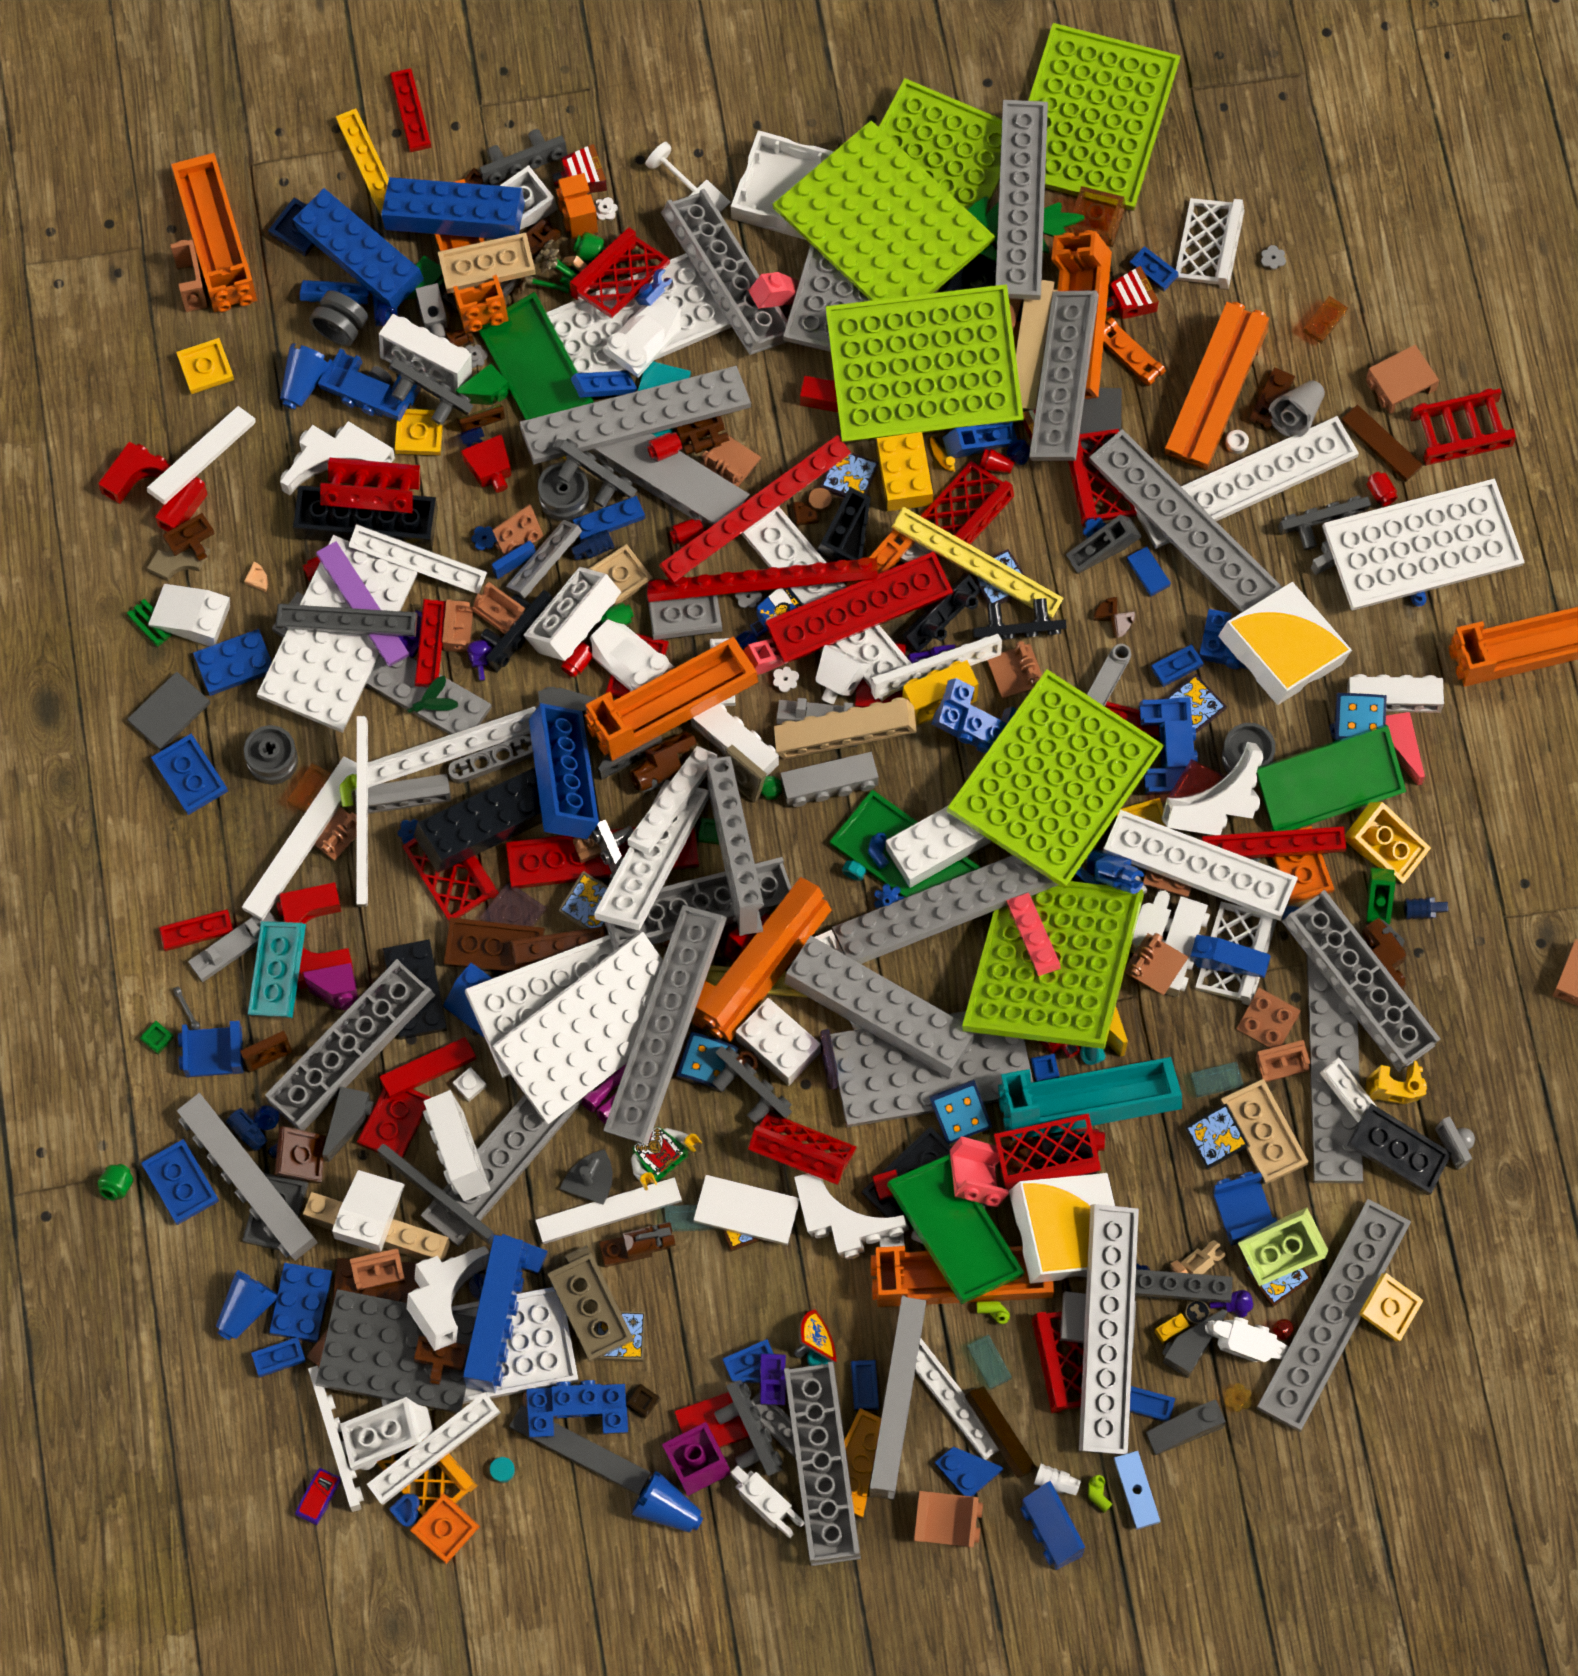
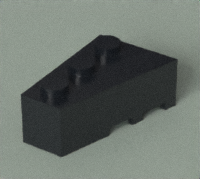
[817,487,871,562]

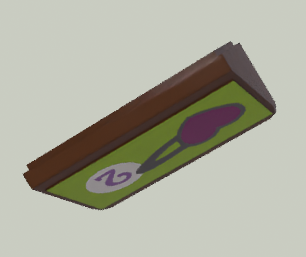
[457,404,505,433]

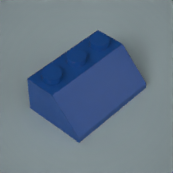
[443,963,493,1038]
[1020,1481,1085,1570]

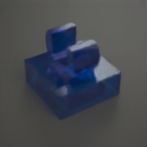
[458,426,485,448]

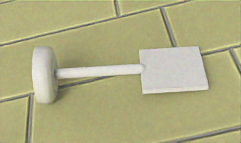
[645,142,731,212]

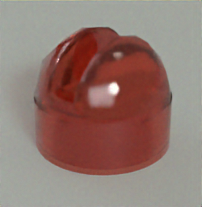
[1272,1319,1293,1341]

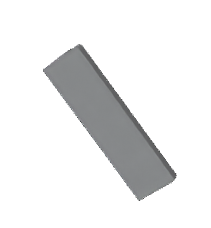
[355,774,451,814]

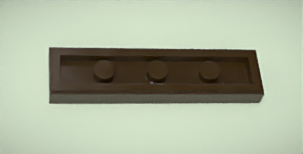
[965,1386,1037,1478]

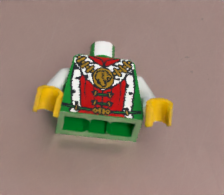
[631,1126,702,1191]

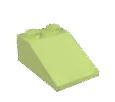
[1238,1207,1328,1286]

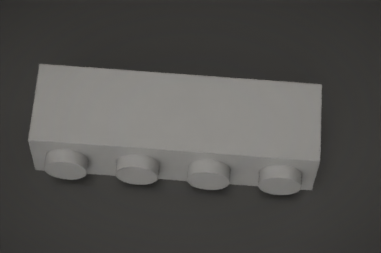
[781,752,879,807]

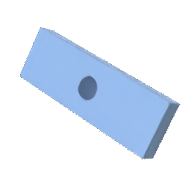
[1114,1451,1160,1530]

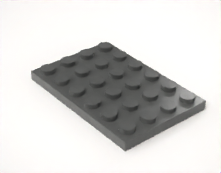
[315,1289,476,1414]

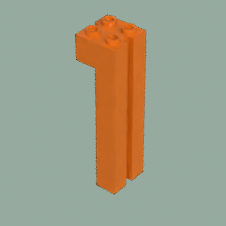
[171,153,257,313]
[434,179,509,333]
[1051,230,1112,399]
[1165,302,1269,470]
[1449,607,1578,687]
[584,636,758,761]
[691,877,832,1042]
[870,1246,1054,1307]

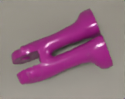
[581,1063,627,1124]

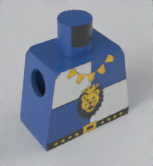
[750,588,800,637]

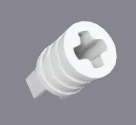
[1034,1463,1081,1495]

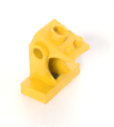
[1365,1060,1427,1104]

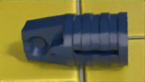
[571,529,615,561]
[1404,897,1448,920]
[226,1108,268,1151]

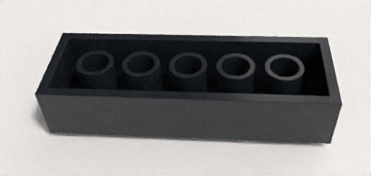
[293,486,438,550]
[413,767,543,873]

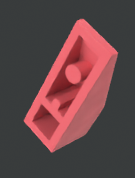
[748,272,800,309]
[743,638,784,675]
[1386,712,1425,785]

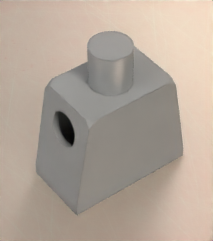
[416,283,448,338]

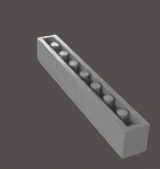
[176,1093,318,1261]

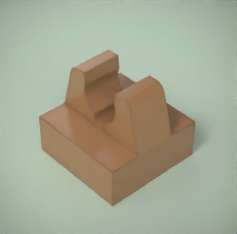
[572,835,602,863]

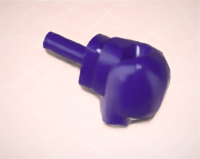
[467,640,493,681]
[1210,1290,1253,1318]

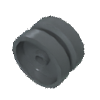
[309,291,368,346]
[538,463,589,521]
[1222,723,1275,774]
[244,725,299,785]

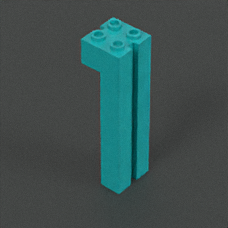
[998,1057,1182,1141]

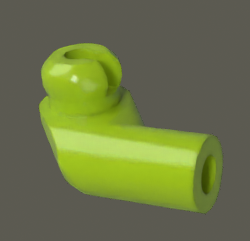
[339,774,357,807]
[977,1301,1010,1325]
[1088,1475,1113,1513]

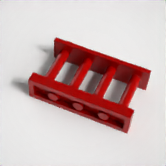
[1410,388,1516,466]
[320,457,420,513]

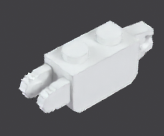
[1130,890,1173,953]
[1205,1317,1288,1362]
[730,1465,805,1538]

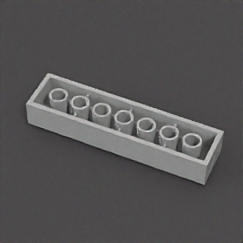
[785,935,975,1078]

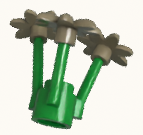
[520,239,578,294]

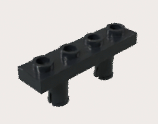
[902,573,981,653]
[480,590,553,673]
[972,598,1067,640]

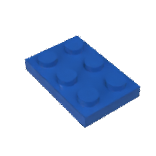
[193,629,272,696]
[151,733,228,815]
[141,1139,219,1225]
[269,1263,333,1343]

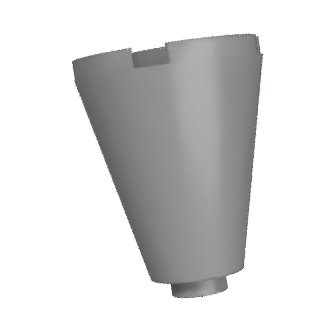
[1269,380,1325,437]

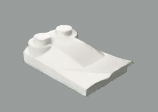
[603,295,681,378]
[590,619,674,691]
[340,1397,433,1471]

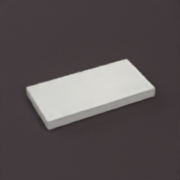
[694,1175,800,1246]

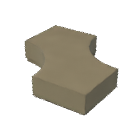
[147,546,210,580]

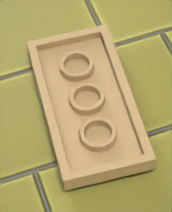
[438,233,536,294]
[1220,1079,1308,1185]

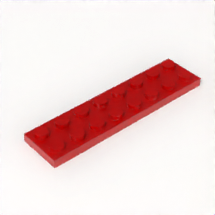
[765,551,953,665]
[506,827,699,889]

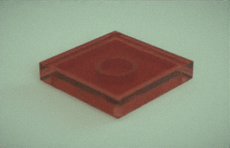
[1168,759,1226,798]

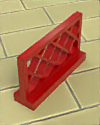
[570,227,670,319]
[1068,429,1137,526]
[921,461,1014,544]
[402,838,500,922]
[748,1112,857,1185]
[994,1113,1101,1190]
[1031,1311,1084,1414]

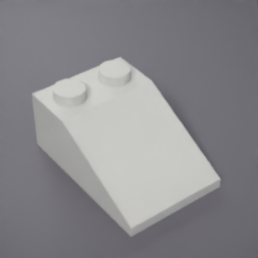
[500,166,558,229]
[148,584,230,646]
[332,1170,404,1252]

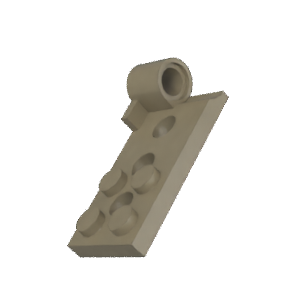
[547,1245,634,1362]

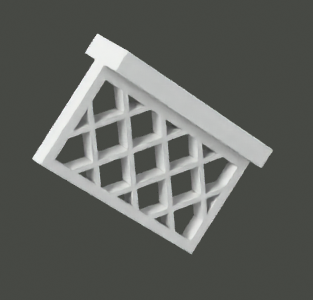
[1175,198,1244,289]
[1195,902,1277,1005]

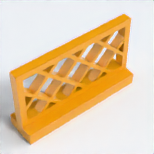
[377,1436,478,1515]

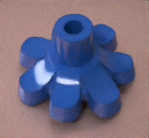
[874,884,904,908]

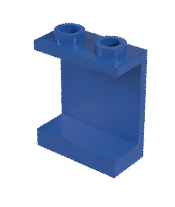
[178,1021,244,1077]
[1213,1172,1277,1246]

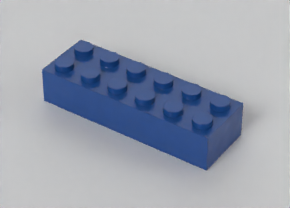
[381,177,525,239]
[293,188,424,311]
[529,703,599,839]
[463,1235,529,1393]

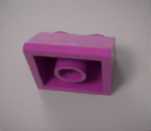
[303,963,359,1010]
[662,1422,731,1496]

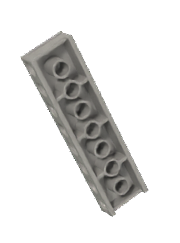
[661,189,788,355]
[587,433,750,529]
[707,756,764,936]
[605,857,791,951]
[1282,890,1440,1072]
[265,959,435,1131]
[869,1295,926,1500]
[784,1362,861,1566]

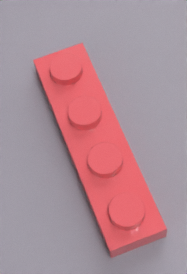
[1007,893,1061,976]

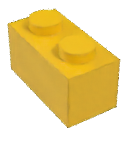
[1155,1313,1189,1344]

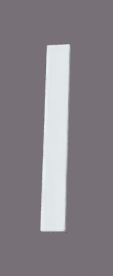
[368,706,536,788]
[357,716,368,907]
[242,756,357,921]

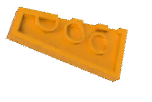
[845,1409,882,1519]

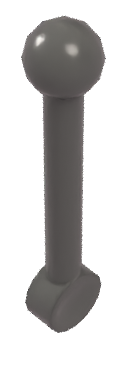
[173,986,200,1030]

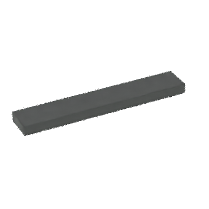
[276,604,418,637]
[377,1144,494,1245]
[509,1405,651,1496]

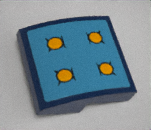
[1334,693,1387,740]
[675,1032,739,1093]
[929,1079,992,1144]

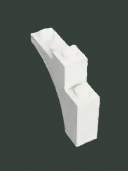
[280,421,395,495]
[1162,742,1263,835]
[794,1173,909,1260]
[407,1246,490,1351]

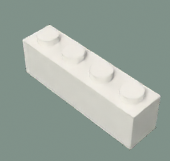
[1347,674,1444,713]
[691,703,779,776]
[1152,897,1210,998]

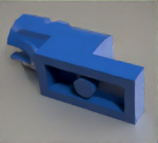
[1087,848,1144,894]

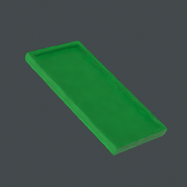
[479,292,594,420]
[1256,724,1406,831]
[829,789,981,898]
[887,1154,1025,1304]

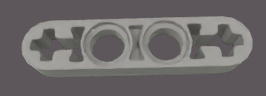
[448,736,533,784]

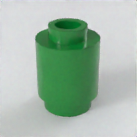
[600,602,634,625]

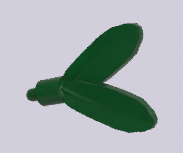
[407,676,458,713]

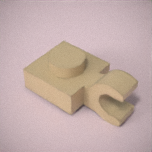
[1181,1240,1226,1274]

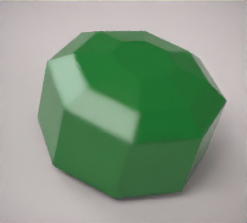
[760,776,782,800]

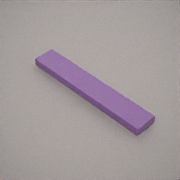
[316,541,409,667]

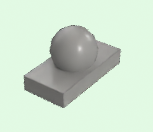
[1435,1116,1475,1170]

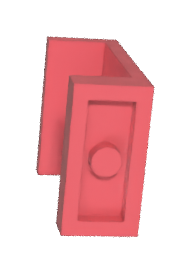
[950,1136,1009,1207]

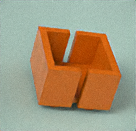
[556,173,598,239]

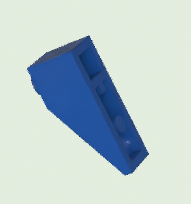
[942,422,1018,458]
[1190,934,1271,978]

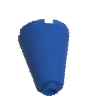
[280,343,333,410]
[216,1270,278,1341]
[631,1471,703,1533]

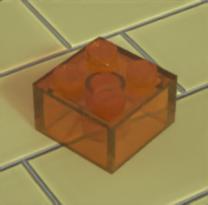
[1068,186,1126,247]

